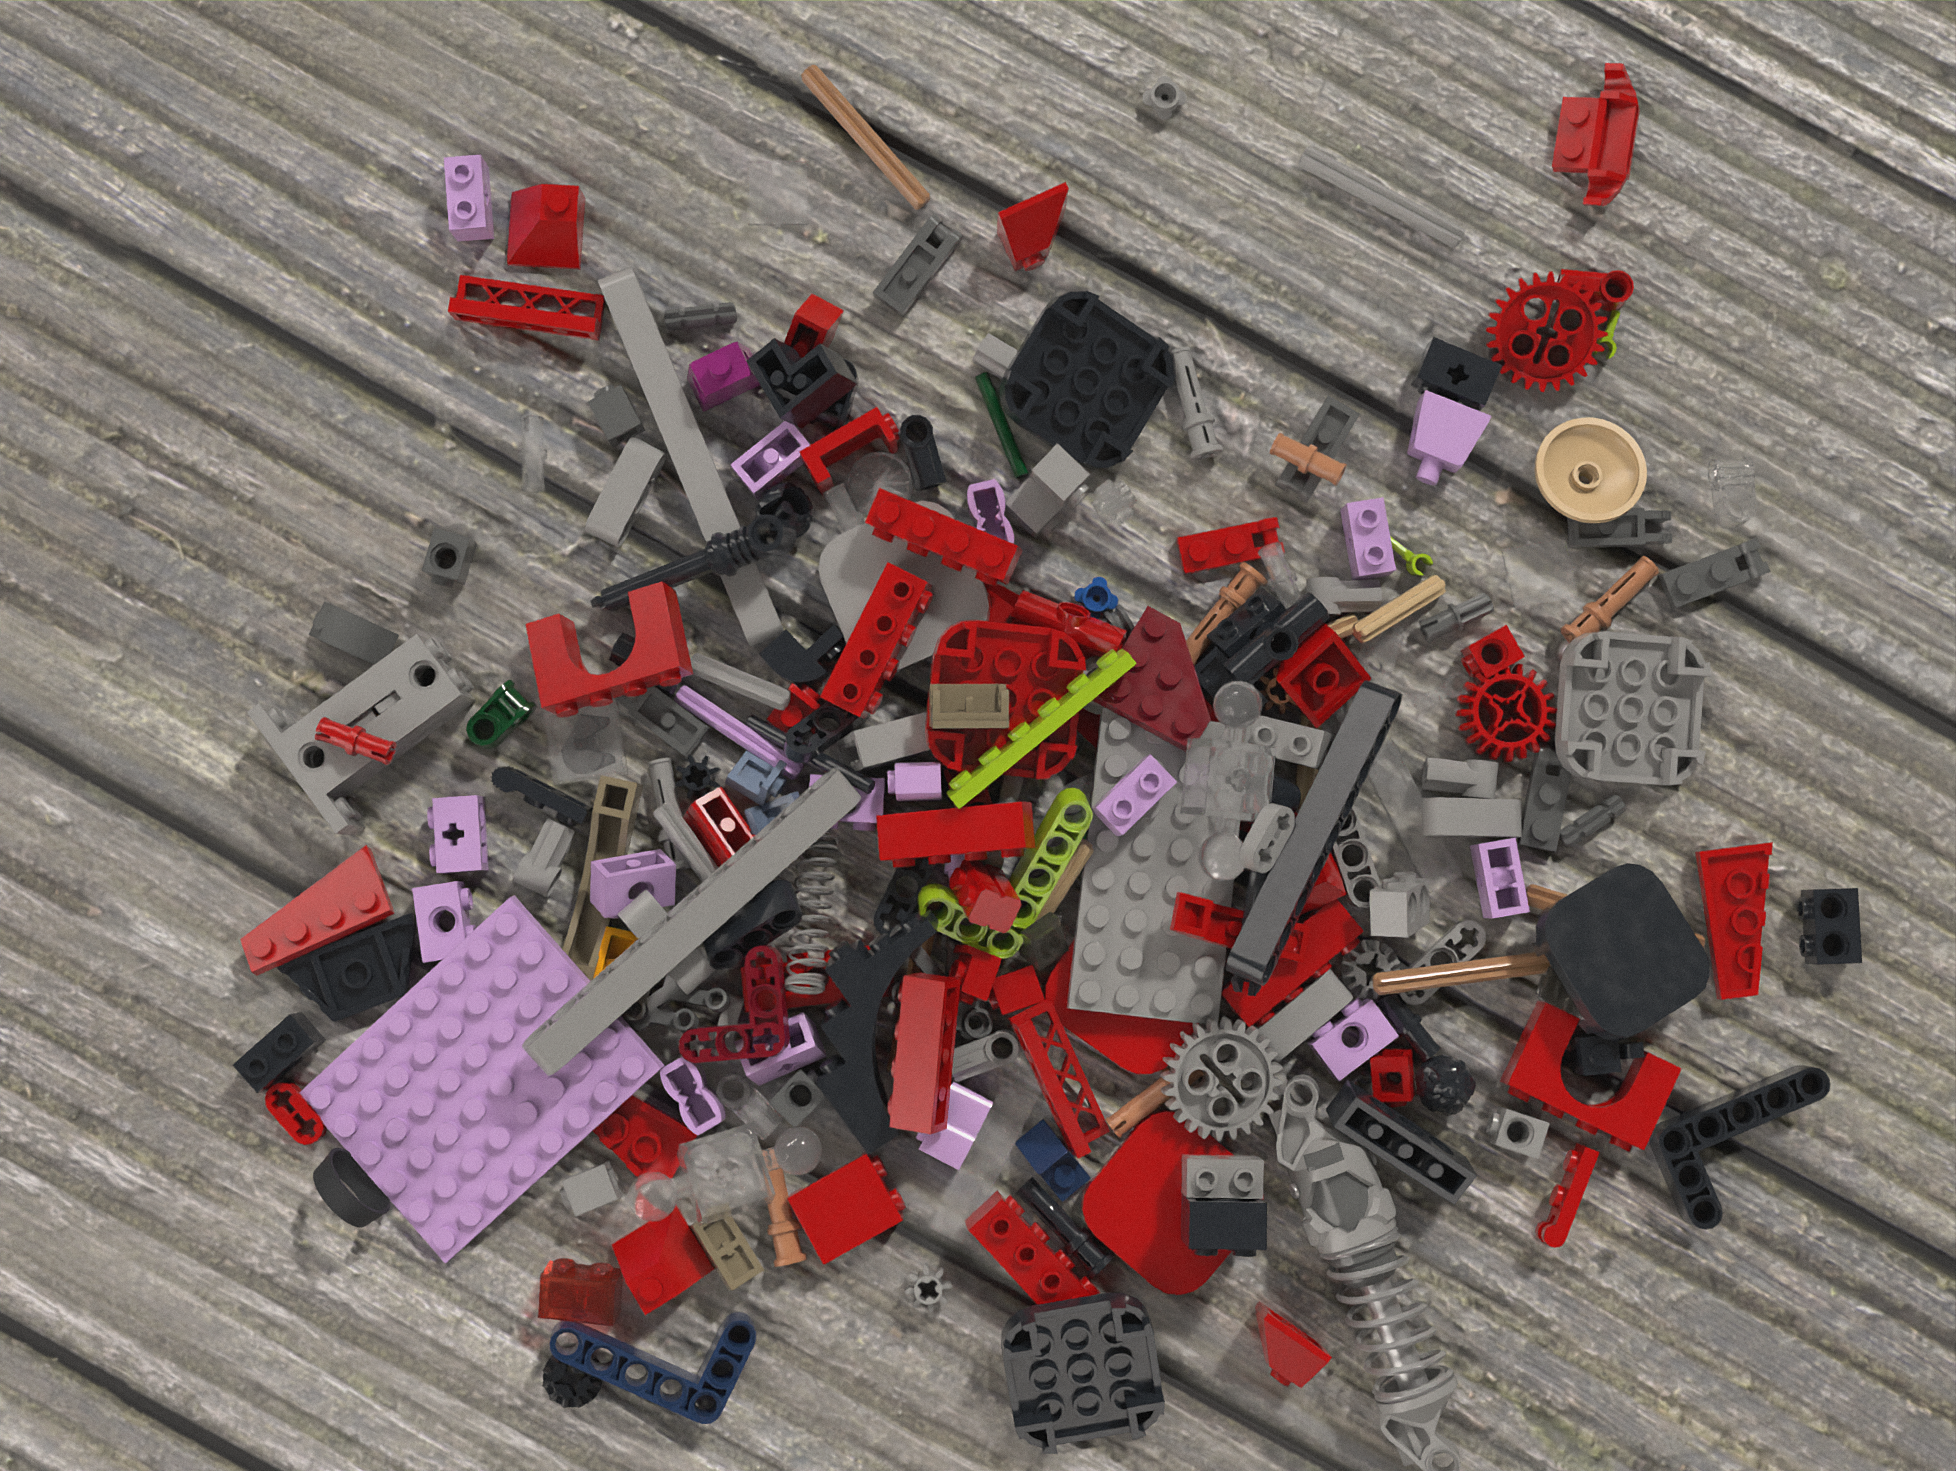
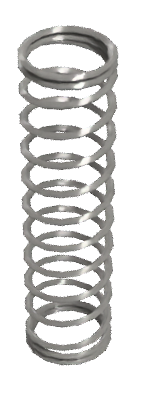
[784,830,839,994]

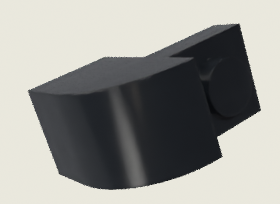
[759,625,845,685]

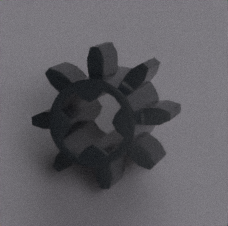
[676,755,721,799]

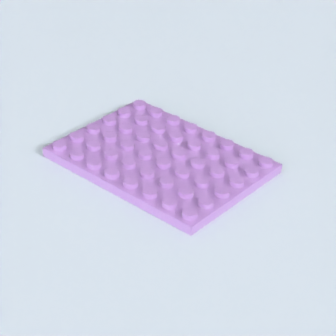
[299,895,665,1264]

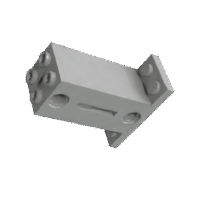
[247,634,476,836]

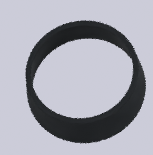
[313,1148,390,1228]

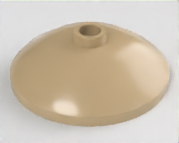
[1535,417,1647,523]

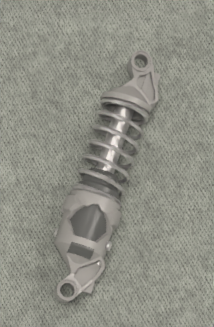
[1269,1074,1461,1471]

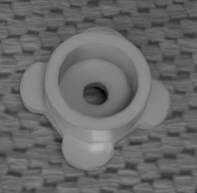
[1143,76,1186,120]

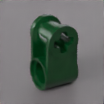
[466,680,537,749]

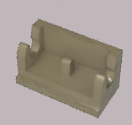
[929,684,1009,728]
[689,1205,764,1291]

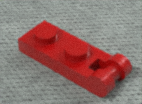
[1176,517,1285,575]
[1535,1143,1600,1248]

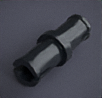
[1375,993,1441,1062]

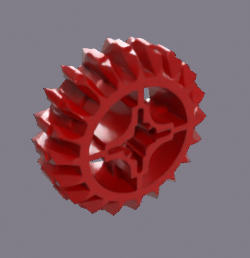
[1455,663,1558,762]

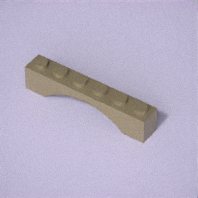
[562,775,643,981]

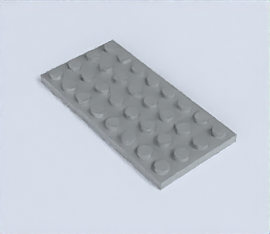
[1067,708,1251,1026]

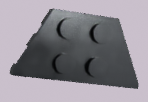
[277,913,416,1022]

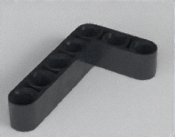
[1649,1065,1831,1230]

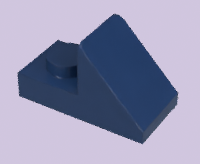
[1014,1119,1091,1202]

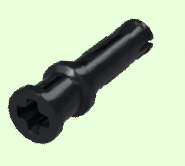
[1015,1176,1114,1279]

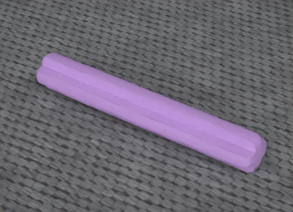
[674,685,803,780]

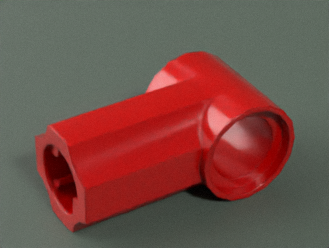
[1556,269,1634,312]

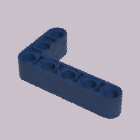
[549,1312,756,1424]

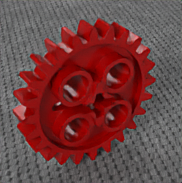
[1485,271,1608,392]

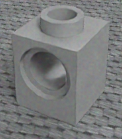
[1486,1106,1550,1159]
[560,1161,623,1217]

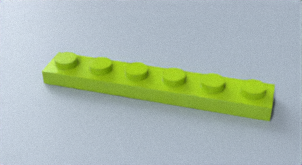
[946,649,1137,809]

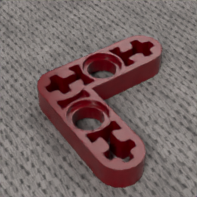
[678,945,790,1063]

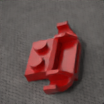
[1552,63,1640,206]

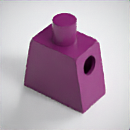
[687,341,760,412]

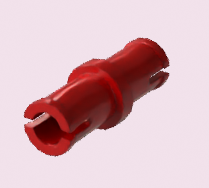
[315,717,396,765]

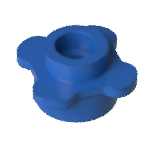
[1074,577,1118,619]

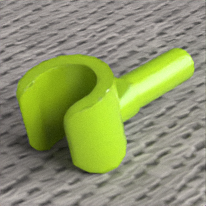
[1592,310,1620,360]
[1390,536,1433,576]

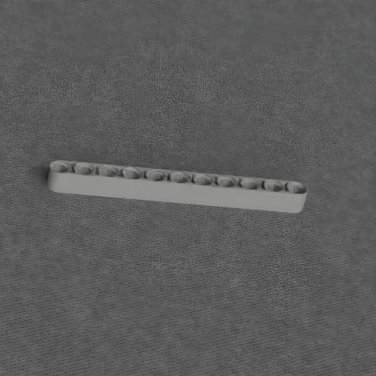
[598,266,784,647]
[522,768,861,1076]

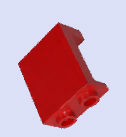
[799,407,900,496]
[787,1152,906,1265]

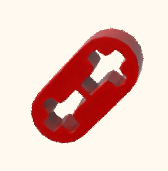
[265,1081,327,1145]

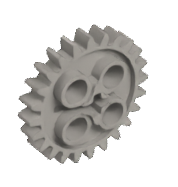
[1160,1016,1283,1141]

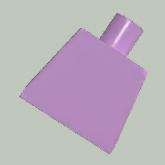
[1407,390,1491,486]

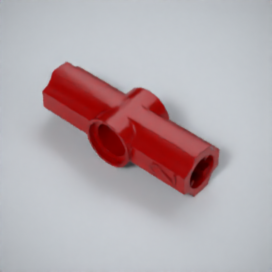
[1011,590,1127,657]

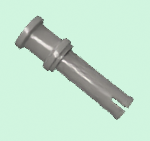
[1169,347,1223,460]
[647,758,691,871]

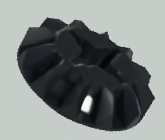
[542,1346,603,1408]

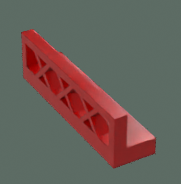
[448,275,606,341]
[1009,998,1110,1159]

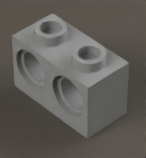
[1248,714,1336,770]
[1370,872,1430,938]
[1181,1155,1264,1199]

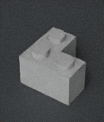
[1005,443,1090,539]

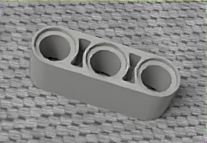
[585,437,667,548]
[1422,797,1522,838]
[1331,807,1380,908]
[617,890,716,995]
[1255,969,1353,1062]

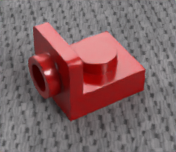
[766,683,821,733]

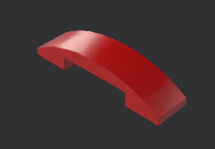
[1170,892,1311,963]

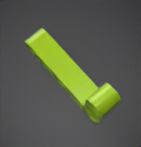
[917,788,1093,959]

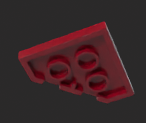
[1092,606,1211,755]

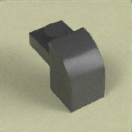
[309,601,399,665]

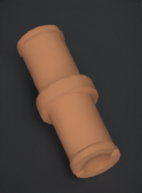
[1270,433,1347,486]

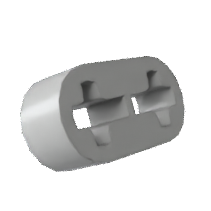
[1239,803,1295,873]
[712,993,744,1066]

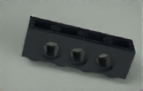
[1326,1080,1477,1205]

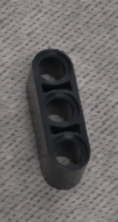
[703,880,802,970]

